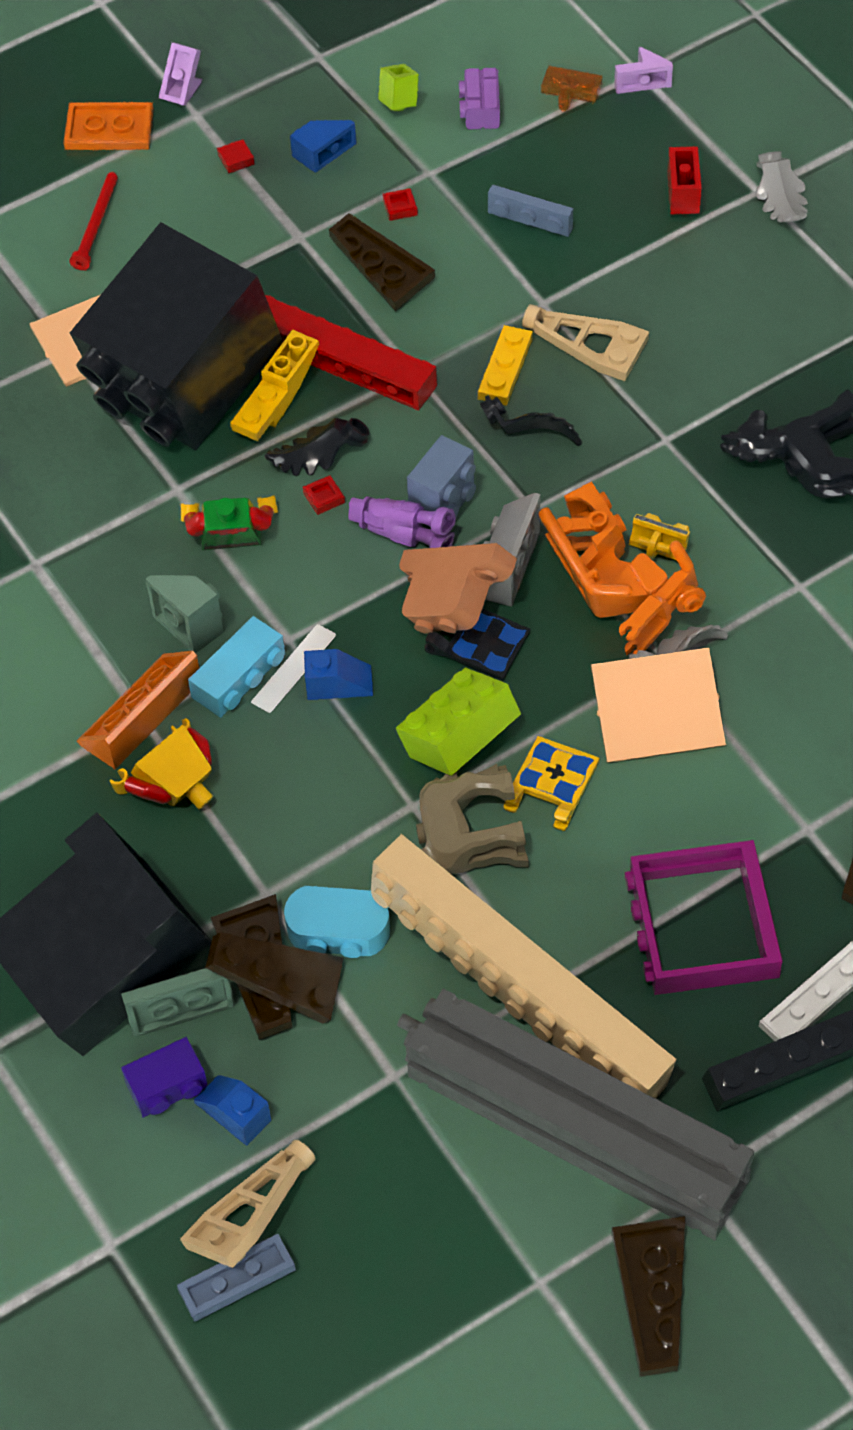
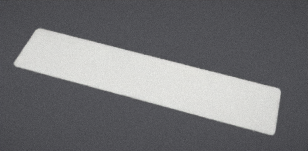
[251,624,336,713]

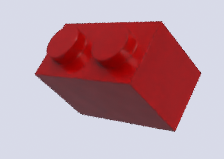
[667,146,701,214]

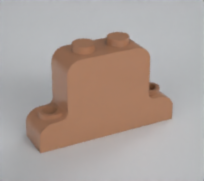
[400,543,517,634]

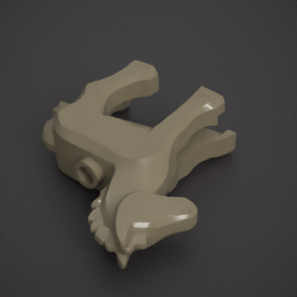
[416,764,529,874]

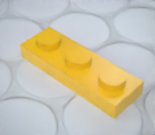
[478,325,533,406]

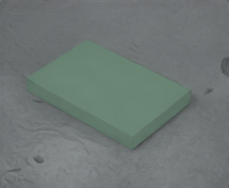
[121,968,235,1037]

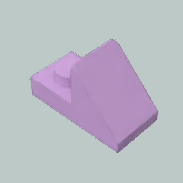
[159,42,202,106]
[614,47,673,94]

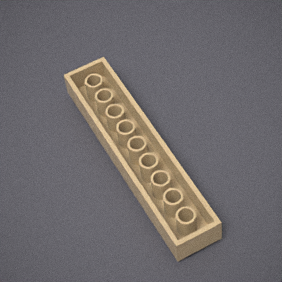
[371,834,676,1099]

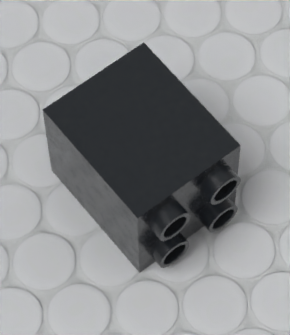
[70,222,283,451]

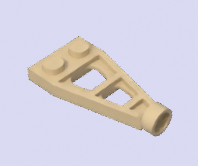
[522,304,649,381]
[180,1140,315,1268]

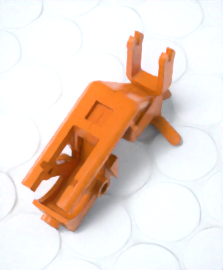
[538,481,706,655]

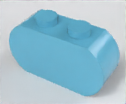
[284,886,390,958]

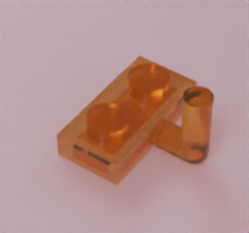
[541,66,603,111]

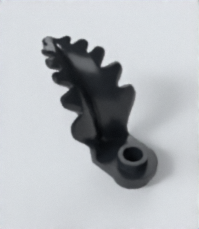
[480,394,582,446]
[265,417,370,476]

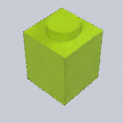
[378,64,419,111]

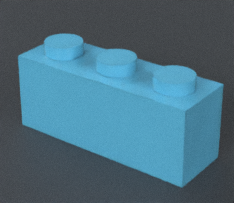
[188,616,285,718]

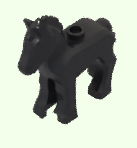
[720,389,853,499]

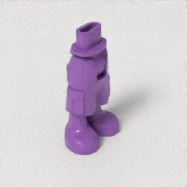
[348,496,456,548]

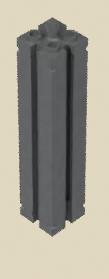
[397,988,755,1241]

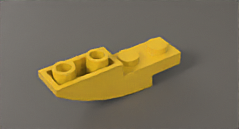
[230,330,319,441]

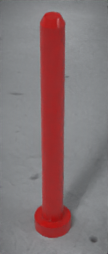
[69,172,118,271]

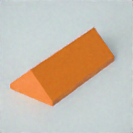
[77,650,199,769]

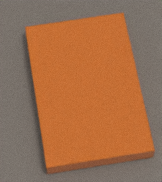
[64,102,154,150]

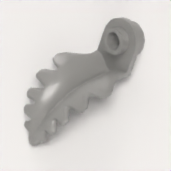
[756,151,808,223]
[628,625,728,659]

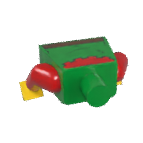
[181,495,278,550]

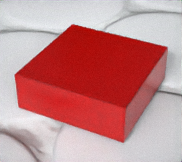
[217,139,255,173]
[383,188,418,221]
[303,475,345,515]

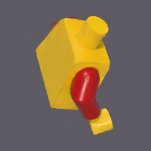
[110,718,214,810]

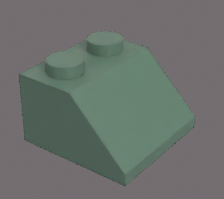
[145,575,224,654]

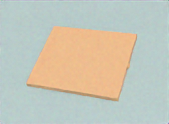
[29,295,100,387]
[591,648,726,763]

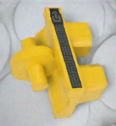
[629,513,690,560]

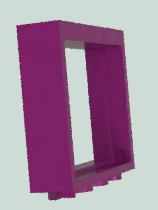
[624,840,782,995]

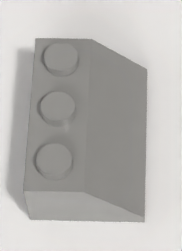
[484,493,541,607]

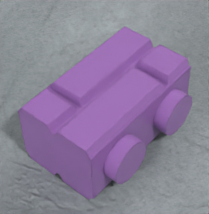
[459,68,500,129]

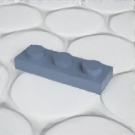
[488,184,573,237]
[177,1234,296,1322]

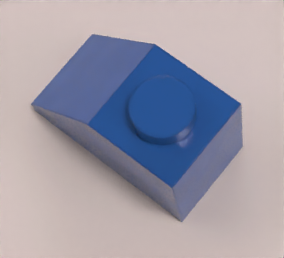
[290,120,356,173]
[304,649,373,700]
[194,1075,271,1146]

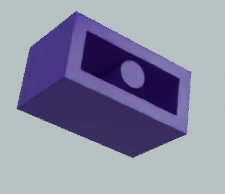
[121,1037,208,1118]

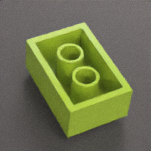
[396,667,521,776]

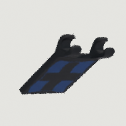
[424,608,530,681]

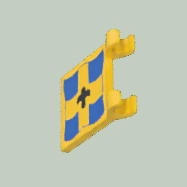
[503,736,600,831]

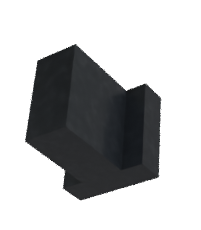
[0,812,212,1056]

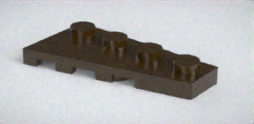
[329,213,435,311]
[211,894,292,1040]
[205,932,344,1024]
[611,1216,685,1377]

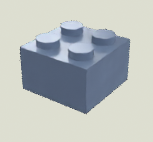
[407,435,476,526]

